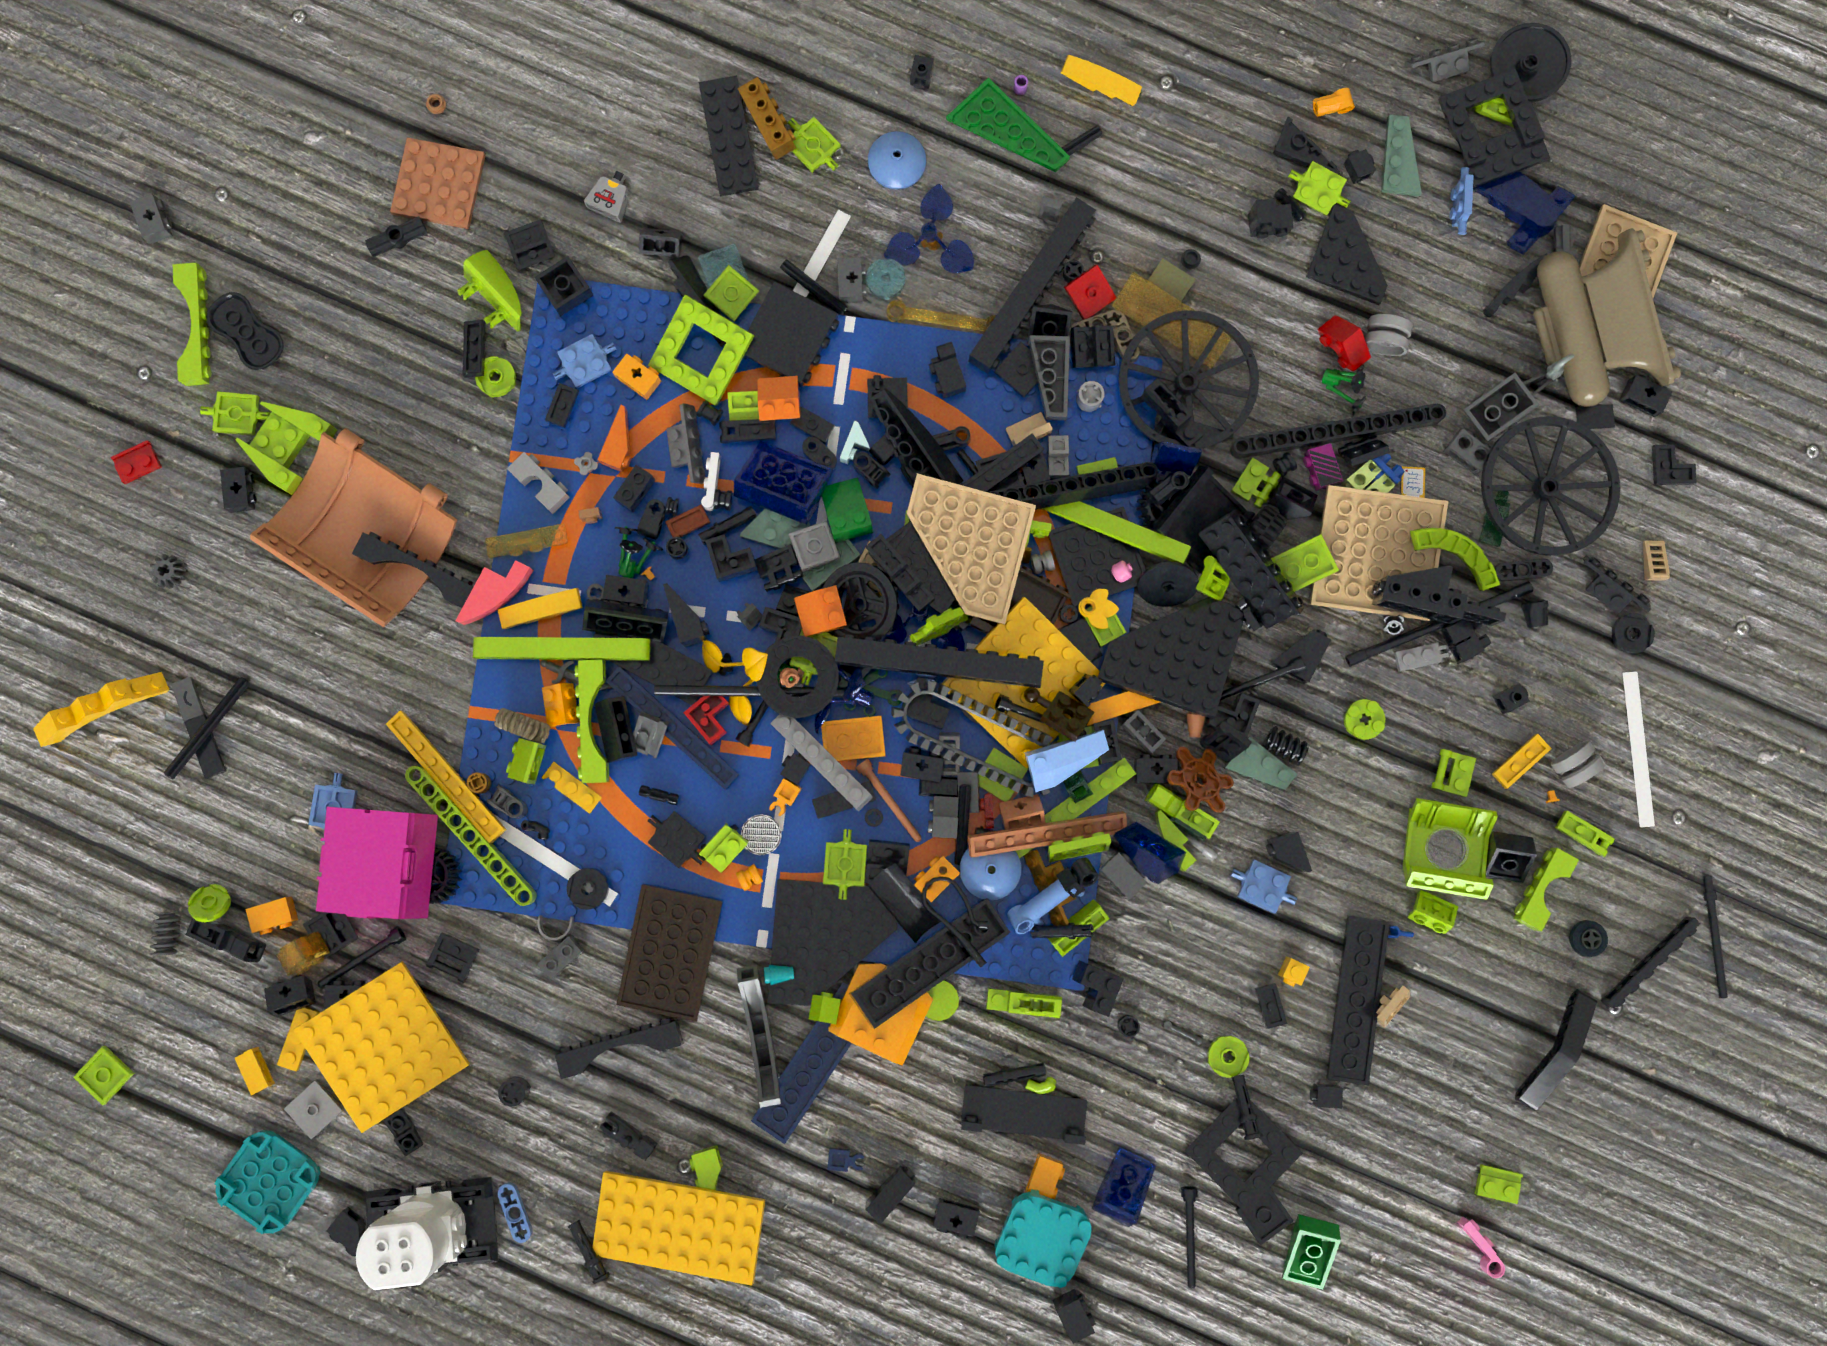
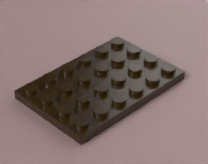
[616,883,723,1022]

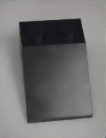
[663,583,710,647]

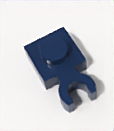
[827,1148,864,1172]

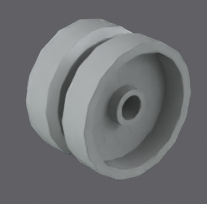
[1365,314,1413,356]
[1551,740,1606,788]

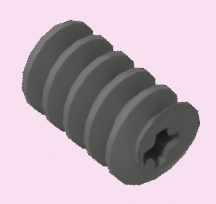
[150,912,181,955]

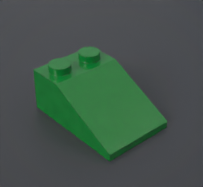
[819,477,873,543]
[1282,1214,1341,1290]

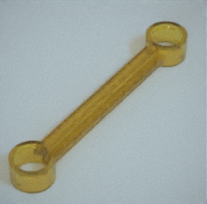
[887,300,996,332]

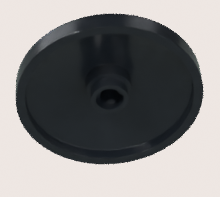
[1490,23,1572,102]

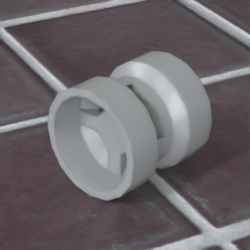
[1030,550,1055,575]

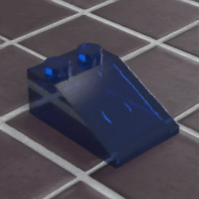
[1150,441,1202,479]
[1114,822,1186,884]
[1092,1147,1156,1227]

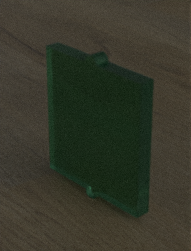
[1170,817,1207,842]

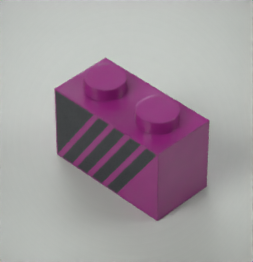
[1303,443,1343,491]

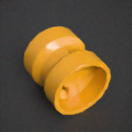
[736,864,763,891]

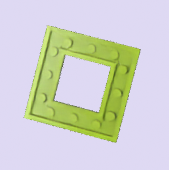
[648,295,755,406]

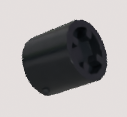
[498,1076,531,1107]

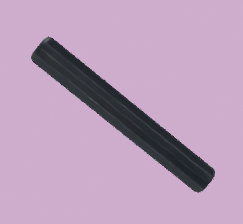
[780,259,847,315]
[954,785,971,865]

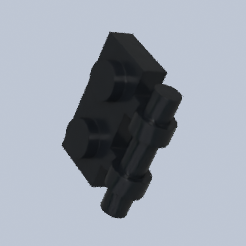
[1338,435,1390,466]
[754,544,804,592]

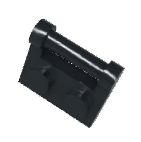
[1199,722,1252,763]
[426,933,480,983]

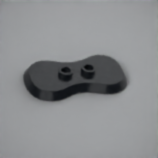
[206,292,284,370]

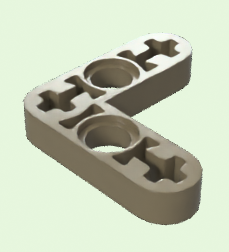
[1070,309,1140,363]

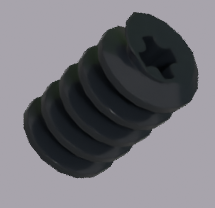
[1263,726,1309,766]

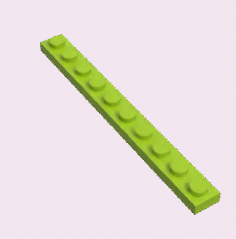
[960,757,1136,877]

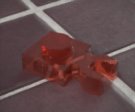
[980,793,994,829]

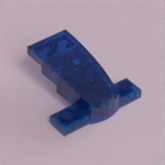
[1473,171,1575,255]

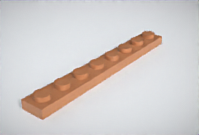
[968,811,1127,858]

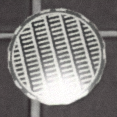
[741,814,782,855]

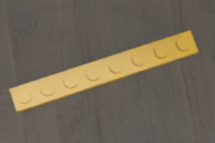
[386,710,507,844]

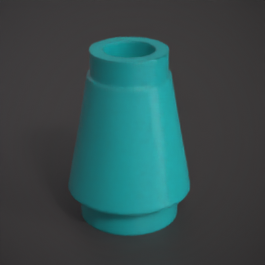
[764,965,794,985]

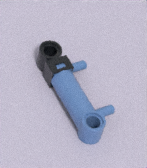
[1007,858,1099,934]

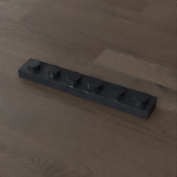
[1601,917,1701,1008]

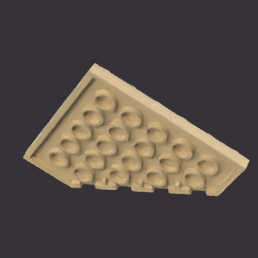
[906,473,1036,625]

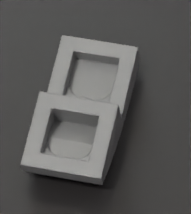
[1048,435,1069,479]

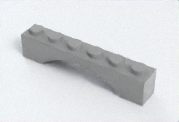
[770,714,873,811]

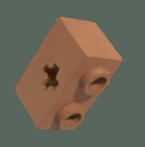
[999,794,1046,830]

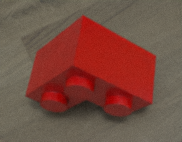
[1317,315,1371,372]
[683,696,730,746]

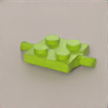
[788,117,841,173]
[1288,161,1351,216]
[200,391,270,436]
[910,607,968,646]
[790,630,838,686]
[823,829,867,900]

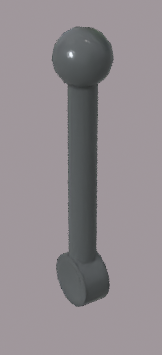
[1163,1021,1203,1045]

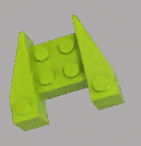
[236,401,337,495]

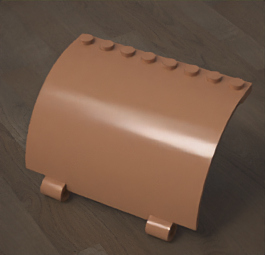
[250,428,457,627]

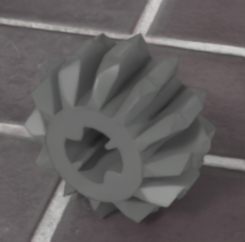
[149,554,187,589]

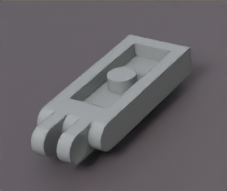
[1394,642,1451,672]

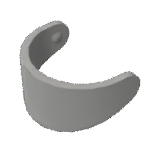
[537,915,575,942]

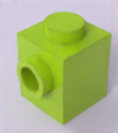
[808,992,841,1024]

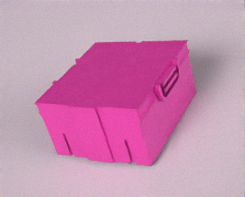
[316,807,438,919]

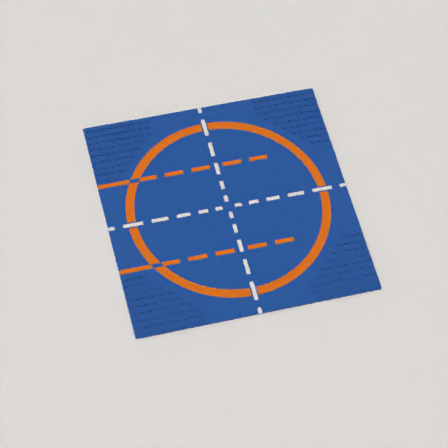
[441,280,1163,991]

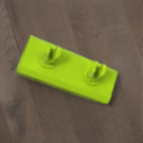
[457,250,522,332]

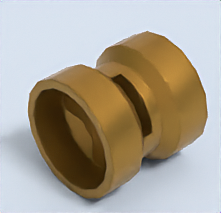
[467,772,492,794]

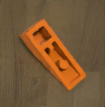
[597,405,631,473]

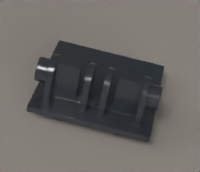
[867,375,908,418]

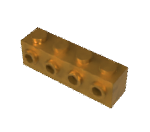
[737,77,796,160]

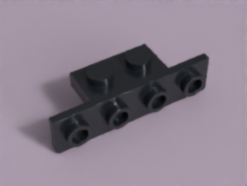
[1583,555,1651,614]

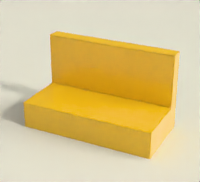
[235,1047,275,1095]

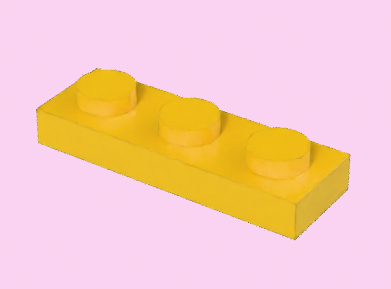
[1492,734,1552,789]
[542,762,602,814]
[277,1007,320,1071]

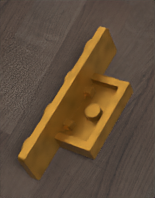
[1024,849,1077,925]

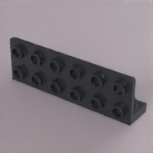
[960,1085,1087,1145]

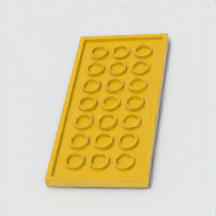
[593,1171,766,1286]

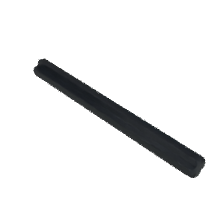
[164,677,250,779]

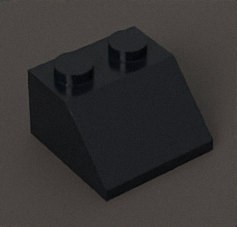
[1486,831,1537,883]

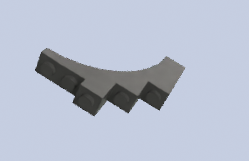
[737,965,781,1108]

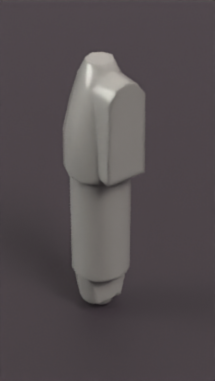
[1185,834,1218,861]

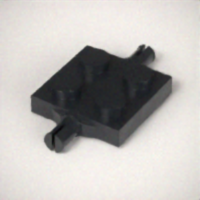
[647,811,706,869]

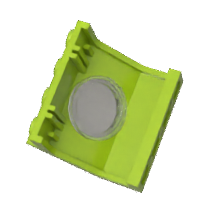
[1403,798,1498,900]

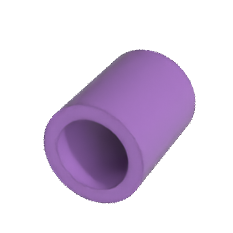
[1013,75,1028,95]

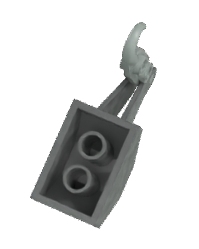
[1463,354,1575,442]

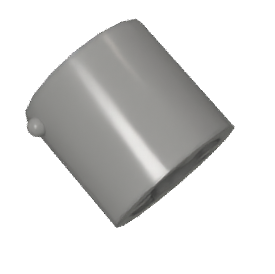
[1076,381,1104,412]

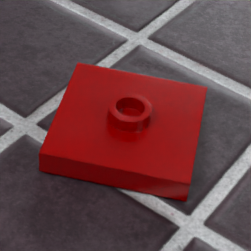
[1064,264,1117,320]

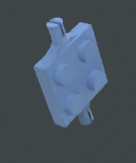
[1449,167,1474,235]
[552,334,617,388]
[308,773,358,842]
[1230,859,1297,914]

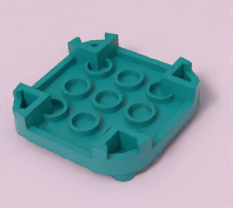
[214,1130,321,1234]
[994,1189,1092,1288]

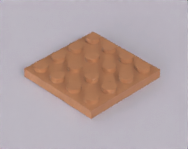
[390,137,486,229]

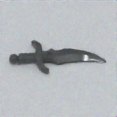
[541,660,612,690]

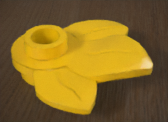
[1078,589,1119,629]

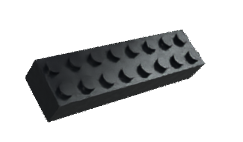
[849,898,1011,1029]

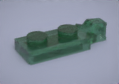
[1479,491,1510,547]

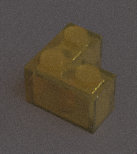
[276,931,330,976]

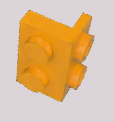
[542,683,579,727]

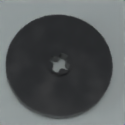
[1137,562,1199,607]

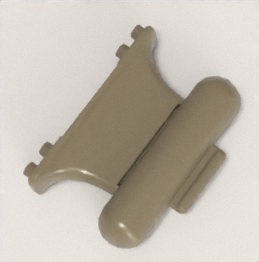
[1533,228,1681,407]

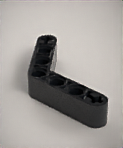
[1515,989,1597,1111]

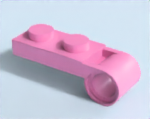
[1457,1217,1505,1278]

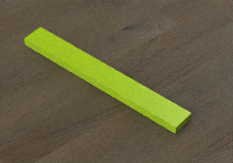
[1042,493,1191,564]

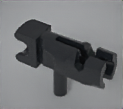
[599,1111,658,1161]

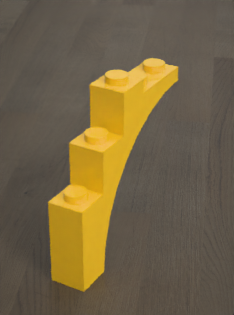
[33,672,169,747]

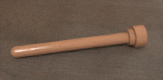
[855,758,921,842]

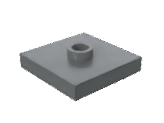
[789,521,840,572]
[284,1080,344,1140]

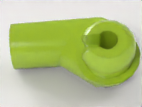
[1025,1077,1056,1094]

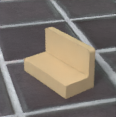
[1006,412,1053,447]

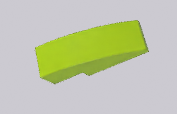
[1155,810,1196,871]

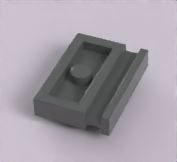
[633,711,669,758]

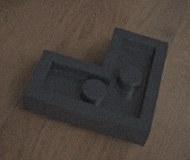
[1652,444,1697,485]

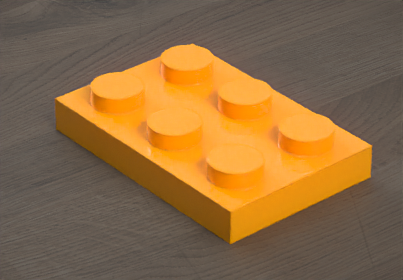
[821,716,885,761]

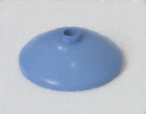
[868,131,926,189]
[960,848,1021,900]

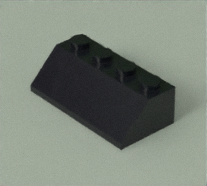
[582,599,668,643]

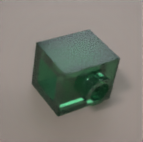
[1063,769,1093,804]

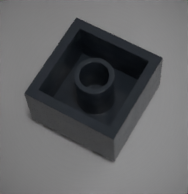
[534,256,593,317]

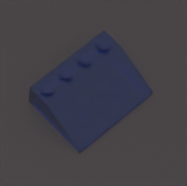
[733,441,833,525]

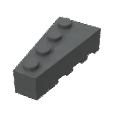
[1028,335,1070,421]

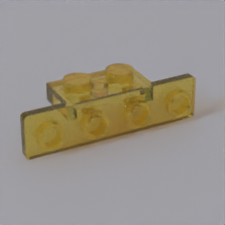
[485,524,568,558]

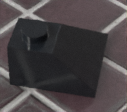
[1266,832,1312,872]

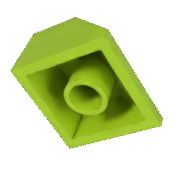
[506,738,546,785]

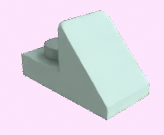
[840,421,870,465]

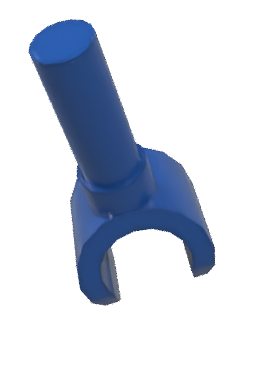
[1388,926,1414,938]

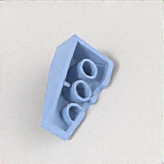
[1025,730,1109,792]

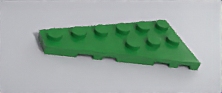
[946,77,1070,173]

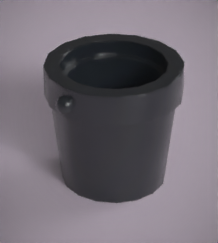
[1521,600,1549,628]

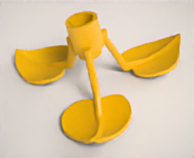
[702,640,768,726]

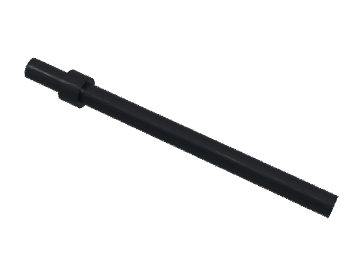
[1703,875,1728,998]

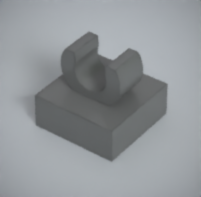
[737,603,762,631]

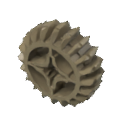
[494,708,551,744]

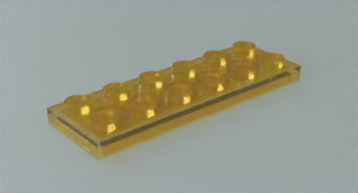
[1112,272,1232,369]

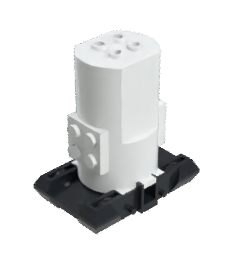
[356,1177,499,1290]

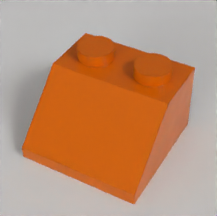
[757,376,801,421]
[794,585,847,637]

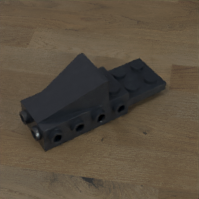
[1372,566,1506,626]

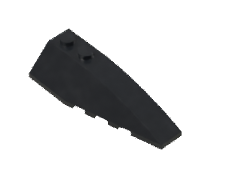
[870,388,964,488]

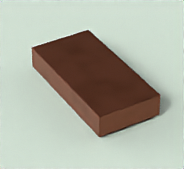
[665,504,710,538]

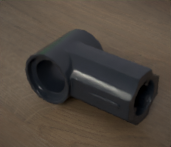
[933,426,971,451]
[1148,471,1189,506]

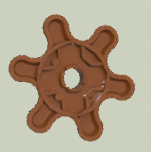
[1167,747,1234,813]

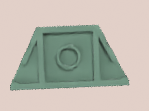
[740,504,810,549]

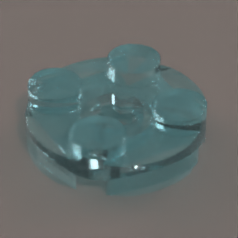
[866,259,905,300]

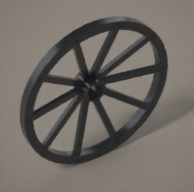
[1118,310,1259,450]
[1481,416,1620,556]

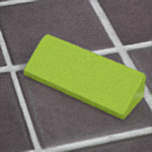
[1048,899,1110,957]

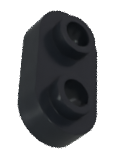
[802,437,837,472]

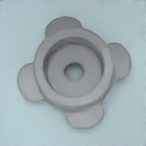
[574,452,598,475]

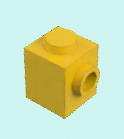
[1278,957,1310,987]

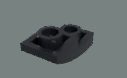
[383,1108,423,1156]

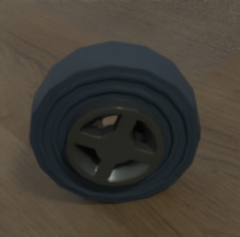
[1569,920,1608,957]

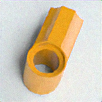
[1313,88,1355,117]

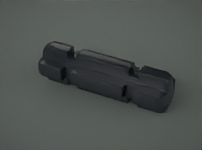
[1274,188,1307,222]
[639,785,679,805]

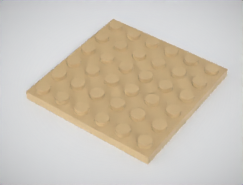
[1309,485,1448,621]

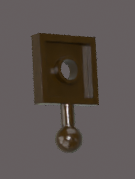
[1024,687,1094,742]

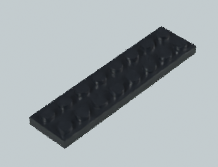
[1326,915,1390,1086]

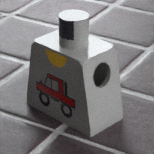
[584,171,629,223]

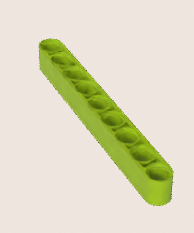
[472,637,650,660]
[405,766,537,906]

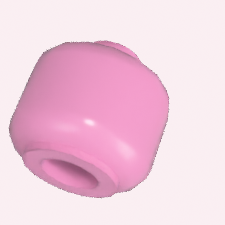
[1111,560,1133,583]

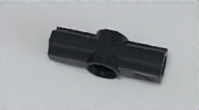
[365,216,428,257]

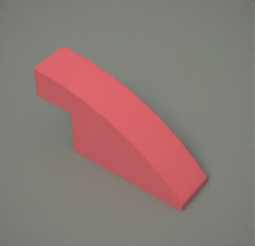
[455,560,534,625]

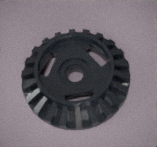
[823,562,900,641]

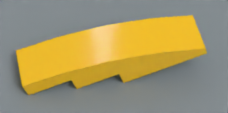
[1061,55,1142,106]
[498,588,583,629]

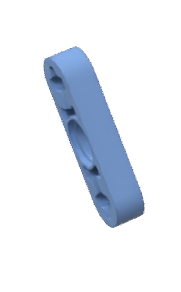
[498,1182,533,1243]

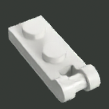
[701,452,721,511]

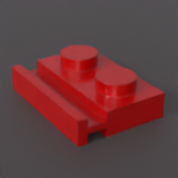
[111,440,162,484]

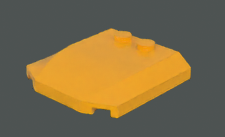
[828,963,933,1066]

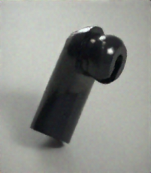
[521,820,550,840]

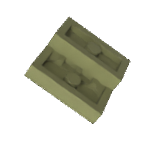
[1139,258,1196,313]

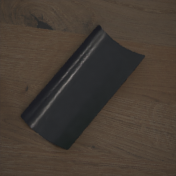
[868,863,941,943]

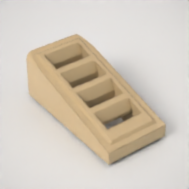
[1643,541,1670,581]

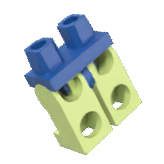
[1342,454,1405,493]

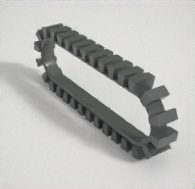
[891,679,1059,797]

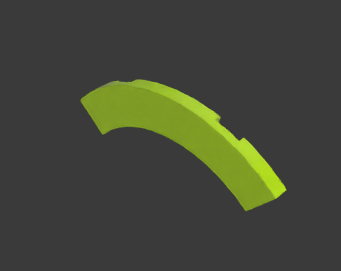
[1410,528,1500,591]

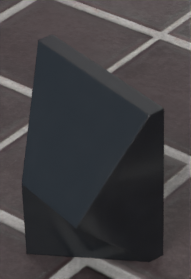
[1027,304,1072,346]
[1268,477,1318,520]

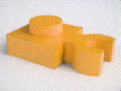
[769,778,802,816]

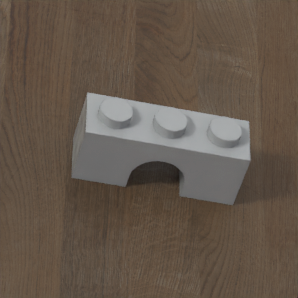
[507,452,570,514]

